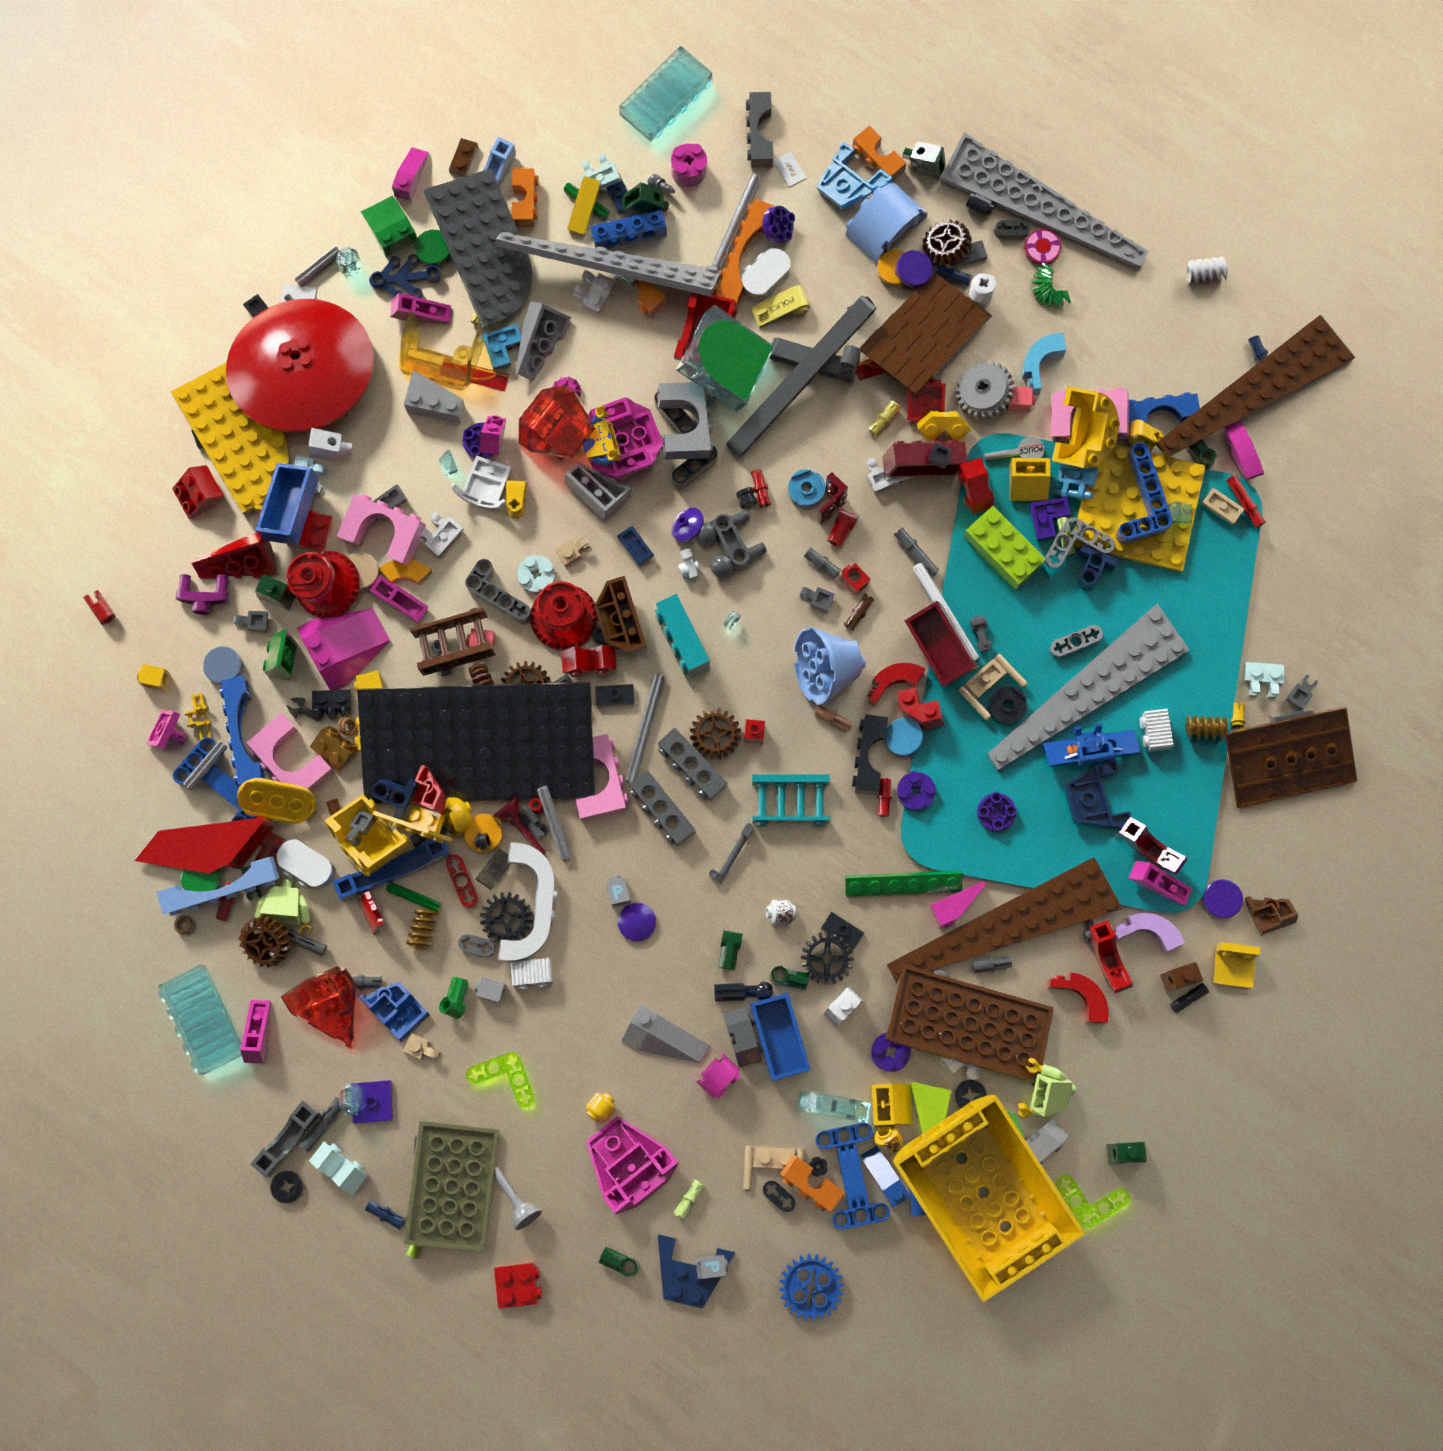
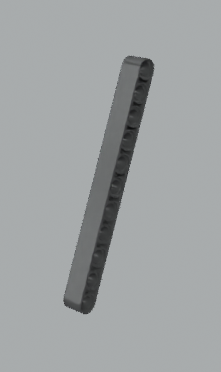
[726,295,877,458]

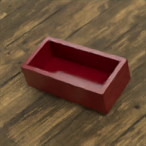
[882,440,968,478]
[904,601,979,688]

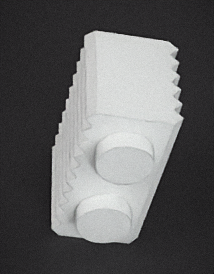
[1139,709,1174,752]
[510,958,553,990]

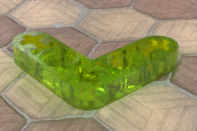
[466,1052,535,1108]
[1056,1175,1131,1228]

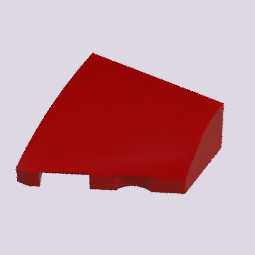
[412,765,446,814]
[357,891,386,935]

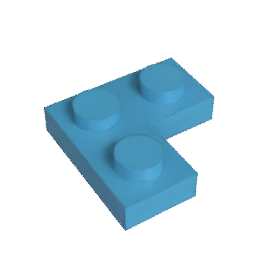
[482,324,521,371]

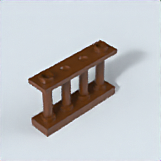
[409,607,496,676]

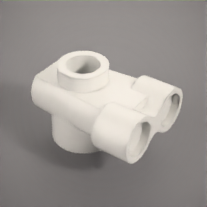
[679,548,701,579]

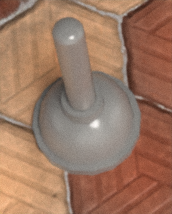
[494,1167,542,1230]

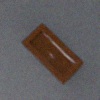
[449,138,479,177]

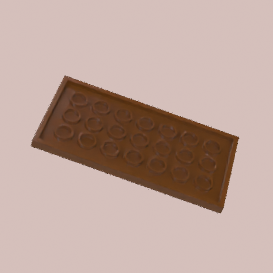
[885,964,1054,1084]

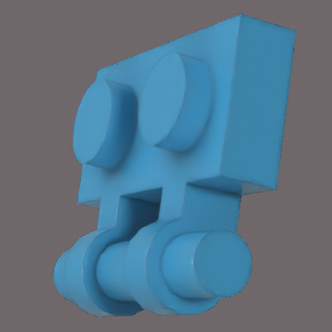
[1055,464,1099,501]

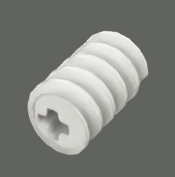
[1186,257,1228,284]
[969,274,996,307]

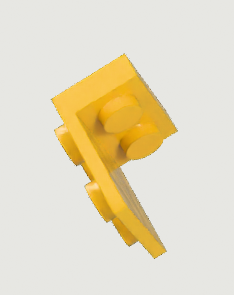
[1213,942,1261,988]

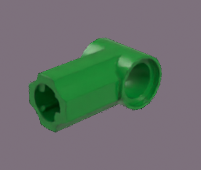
[439,977,469,1019]

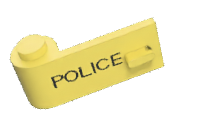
[751,285,810,328]

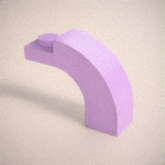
[1114,913,1185,953]

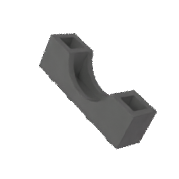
[746,92,773,167]
[250,1100,321,1177]

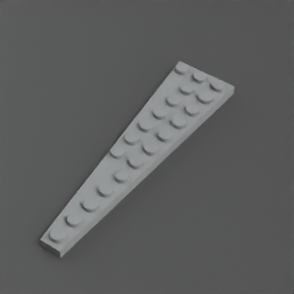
[940,132,1149,269]
[495,232,722,297]
[987,604,1189,771]

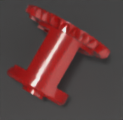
[286,550,360,618]
[530,581,598,650]

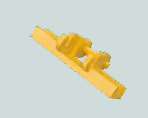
[185,692,212,740]

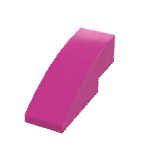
[1223,420,1264,481]
[368,575,428,622]

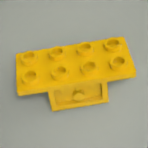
[373,804,452,844]

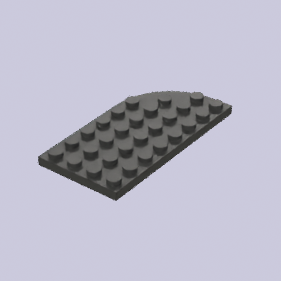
[424,168,532,328]

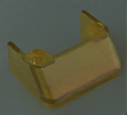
[399,311,484,391]

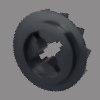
[955,1080,987,1108]
[270,1171,303,1203]

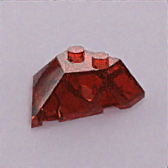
[281,966,356,1049]

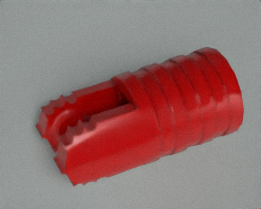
[83,590,116,625]

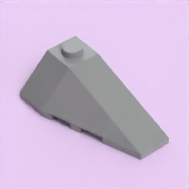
[515,301,571,380]
[622,1005,710,1063]

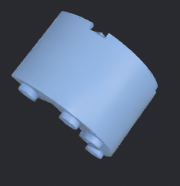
[845,183,928,264]

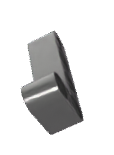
[465,559,532,624]

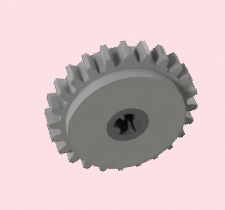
[955,360,1015,419]

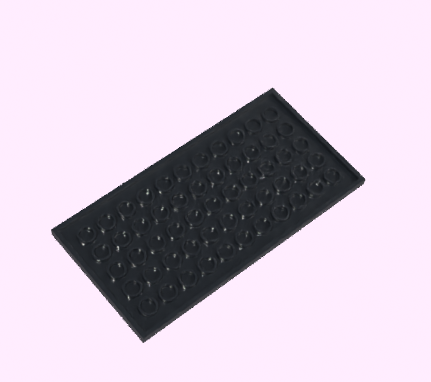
[357,682,596,804]

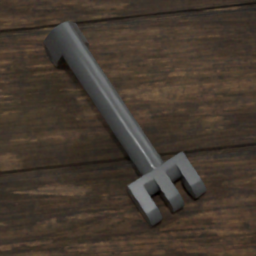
[709,823,754,883]

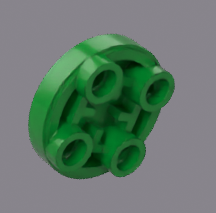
[415,229,450,266]
[181,869,221,892]

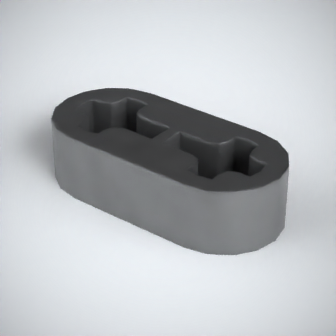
[458,934,495,958]

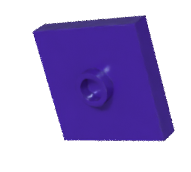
[351,1080,393,1124]

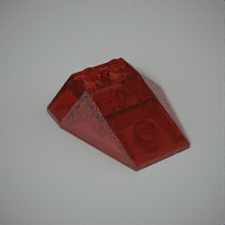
[518,385,595,459]

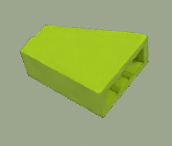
[910,1082,951,1134]

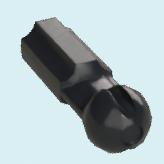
[714,981,773,1002]

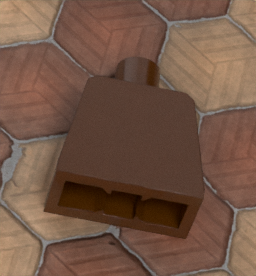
[1160,962,1203,993]

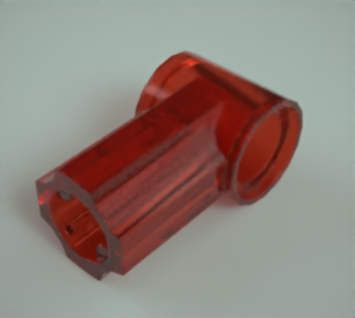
[253,831,287,862]

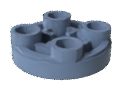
[203,646,242,685]

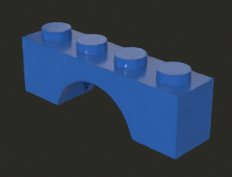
[1129,392,1200,426]

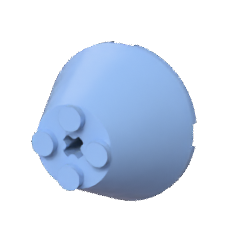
[794,628,866,705]

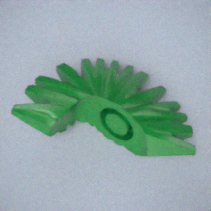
[1032,262,1071,307]

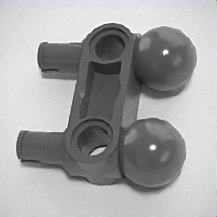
[694,510,767,578]

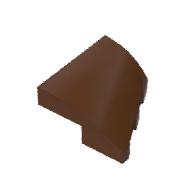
[1245,896,1299,935]

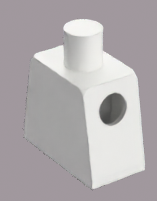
[309,428,352,460]
[823,987,863,1027]

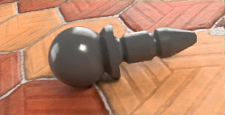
[647,174,675,193]

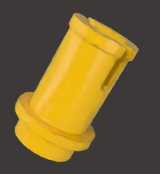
[1231,702,1246,728]

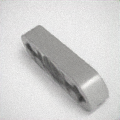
[1049,625,1103,658]

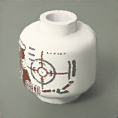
[766,900,796,925]

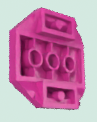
[580,397,663,479]

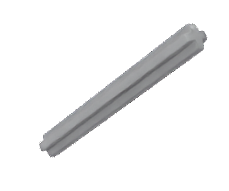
[712,174,761,270]
[625,674,664,783]

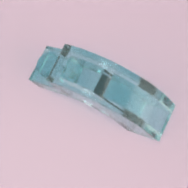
[797,1091,871,1123]

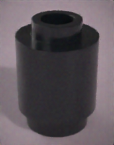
[966,193,994,217]

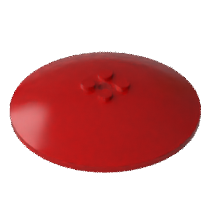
[226,299,374,433]

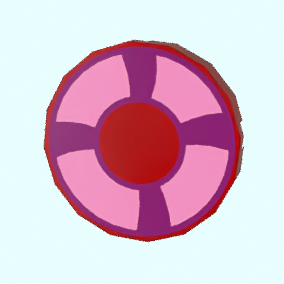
[1024,229,1061,265]

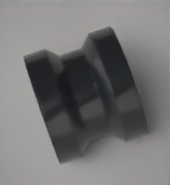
[736,487,758,509]

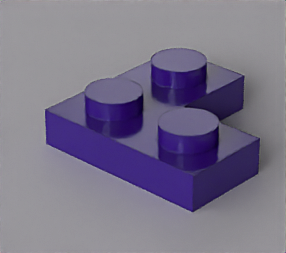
[1029,497,1071,541]

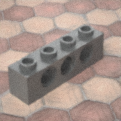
[658,728,728,801]
[629,770,696,847]

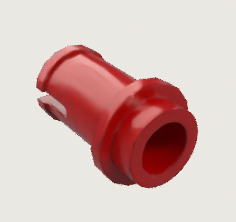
[529,798,544,815]

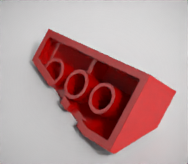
[191,533,277,578]

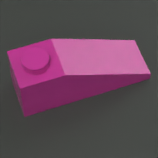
[392,147,429,202]
[390,293,451,324]
[1128,861,1192,906]
[930,881,986,929]
[240,1000,271,1064]

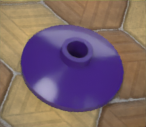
[671,508,704,542]

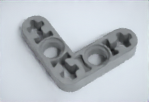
[1045,517,1115,568]

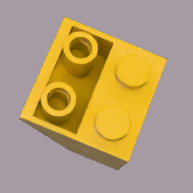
[1009,458,1050,501]
[870,1084,913,1126]

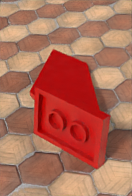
[134,815,277,874]

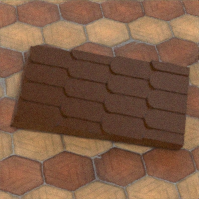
[859,272,992,395]
[1225,706,1358,808]

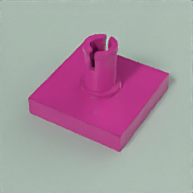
[146,710,186,749]

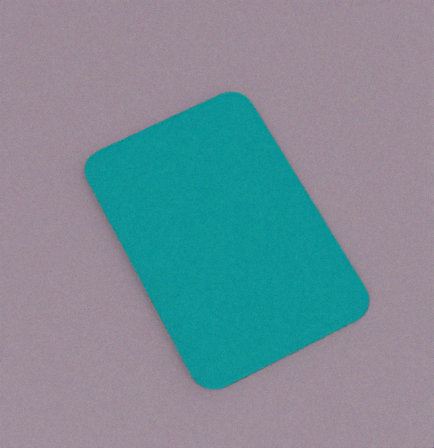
[901,433,1262,913]

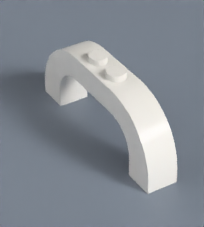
[498,842,557,962]

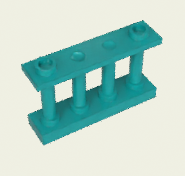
[752,774,830,827]

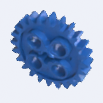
[779,1254,844,1321]

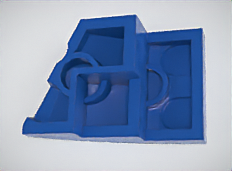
[358,981,430,1042]

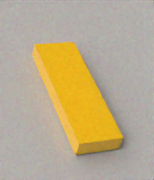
[567,176,602,235]

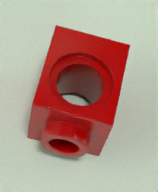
[841,563,871,596]
[744,719,765,744]

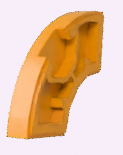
[379,559,432,584]

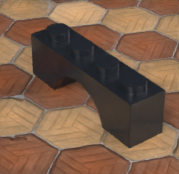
[852,714,888,796]

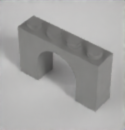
[657,382,714,460]

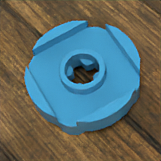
[788,469,826,507]

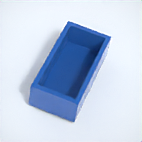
[255,463,319,545]
[750,993,811,1082]

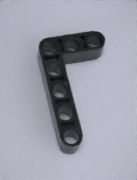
[654,392,718,489]

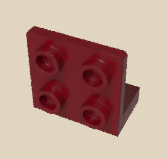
[818,472,848,524]

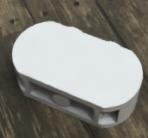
[742,249,790,302]
[277,839,335,889]

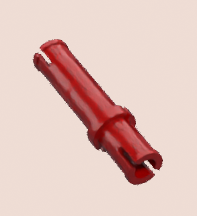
[1226,475,1266,528]

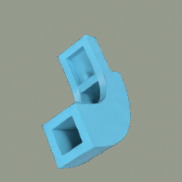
[1022,333,1066,395]

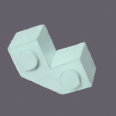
[309,1141,368,1196]

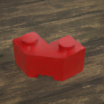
[957,458,994,515]
[561,645,617,677]
[897,687,945,730]

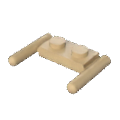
[958,653,1027,720]
[743,1146,805,1194]

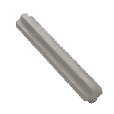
[537,786,571,860]

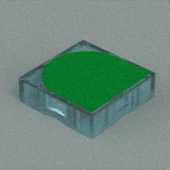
[676,305,775,411]

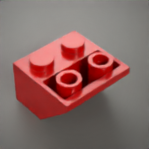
[172,465,224,519]

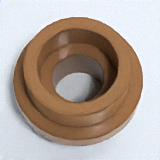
[338,716,356,736]
[174,915,194,935]

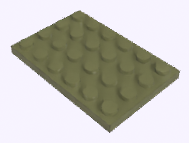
[403,1121,499,1252]

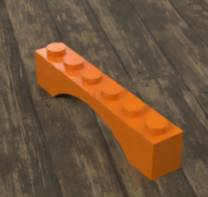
[714,199,774,307]

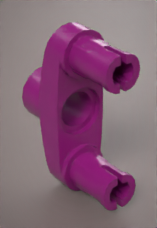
[176,574,229,615]

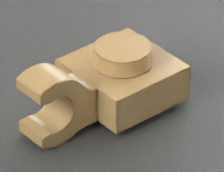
[555,537,590,567]
[403,1033,440,1059]

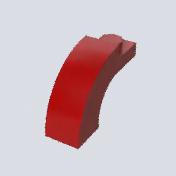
[867,663,925,707]

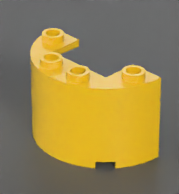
[1052,386,1120,468]
[325,795,410,876]

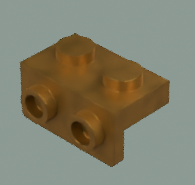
[310,726,358,771]

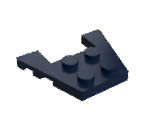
[1063,758,1132,829]
[658,1234,735,1308]

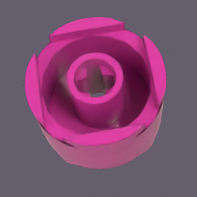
[671,143,707,187]
[695,1053,740,1099]

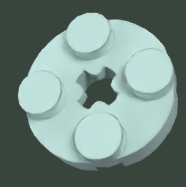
[517,555,555,594]

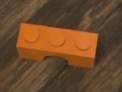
[852,125,906,181]
[511,168,539,227]
[780,1154,845,1212]

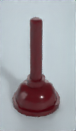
[492,797,546,855]

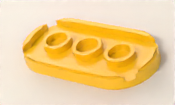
[237,778,316,824]

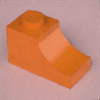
[635,279,667,318]

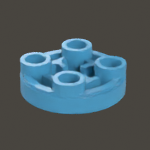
[885,718,924,756]

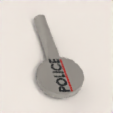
[984,437,1044,461]

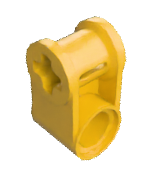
[1129,420,1164,452]
[506,481,526,518]

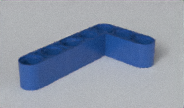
[1116,442,1172,544]

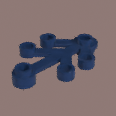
[369,254,441,298]

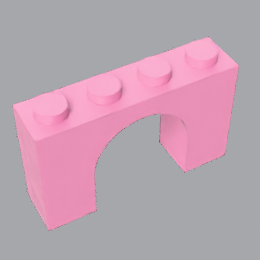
[1051,388,1129,442]
[337,494,426,566]
[246,713,334,792]
[576,734,629,822]

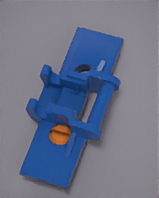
[1043,723,1141,767]

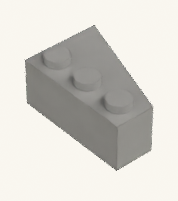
[404,370,465,424]
[564,462,632,520]

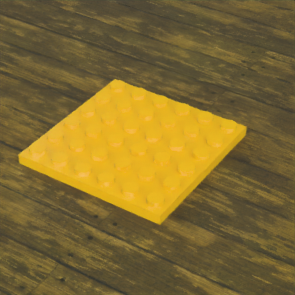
[1073,444,1206,573]

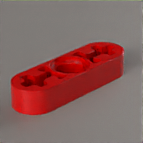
[446,854,479,909]

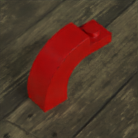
[1090,920,1133,994]
[1047,972,1109,1024]

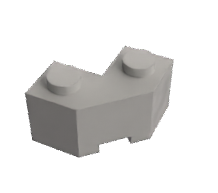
[1026,1118,1068,1165]

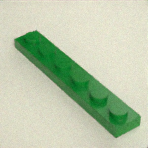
[845,871,963,896]

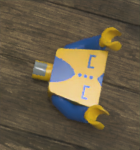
[573,406,621,466]

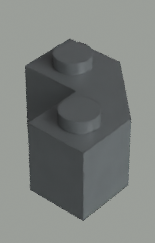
[723,1007,763,1067]

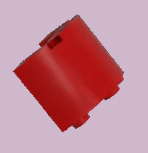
[674,292,738,366]

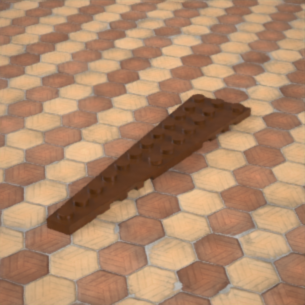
[1155,315,1355,458]
[887,857,1123,982]

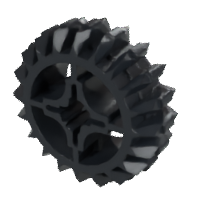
[480,892,533,943]
[801,931,854,985]

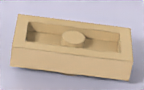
[1201,488,1244,525]

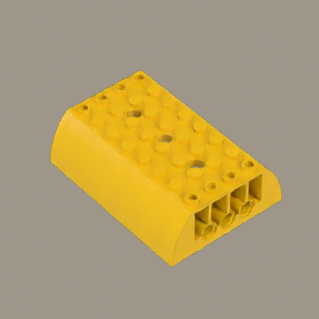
[893,1095,1086,1302]

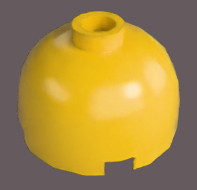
[437,797,472,837]

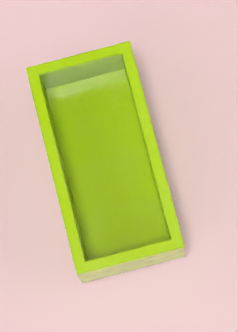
[964,506,1046,590]

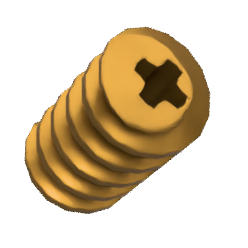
[1185,715,1228,741]
[406,909,439,951]

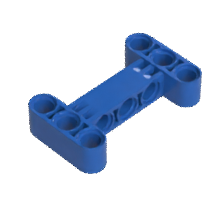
[173,737,257,821]
[815,1123,890,1229]

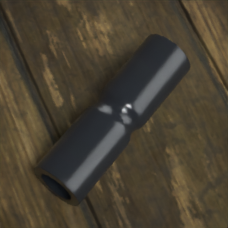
[1170,983,1209,1014]

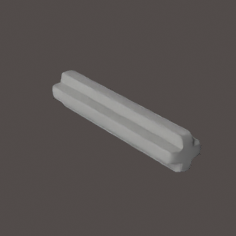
[294,246,341,286]
[183,741,227,790]

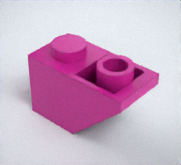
[480,415,506,455]

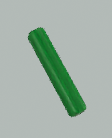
[563,182,610,220]
[386,882,441,912]

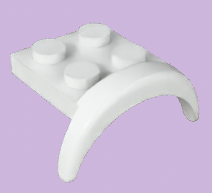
[451,456,512,510]

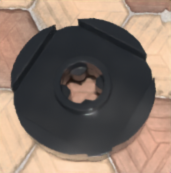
[988,686,1027,725]

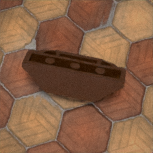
[594,576,647,653]

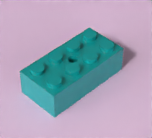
[654,594,710,679]

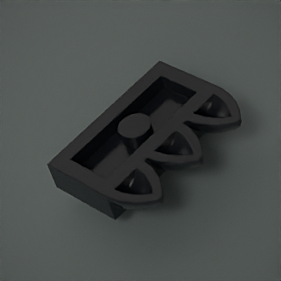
[312,690,351,721]

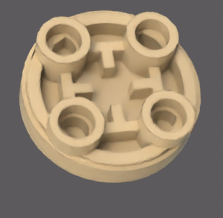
[348,552,380,592]

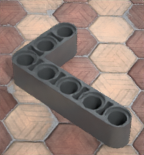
[768,338,861,383]

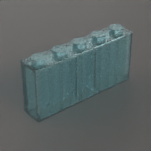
[619,46,713,142]
[158,964,242,1075]

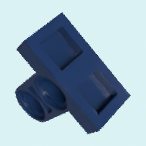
[1078,544,1118,590]
[372,779,418,820]

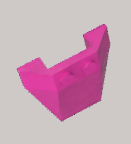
[297,608,390,690]
[586,1116,679,1215]

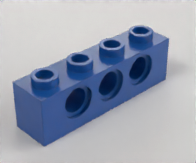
[591,210,667,249]

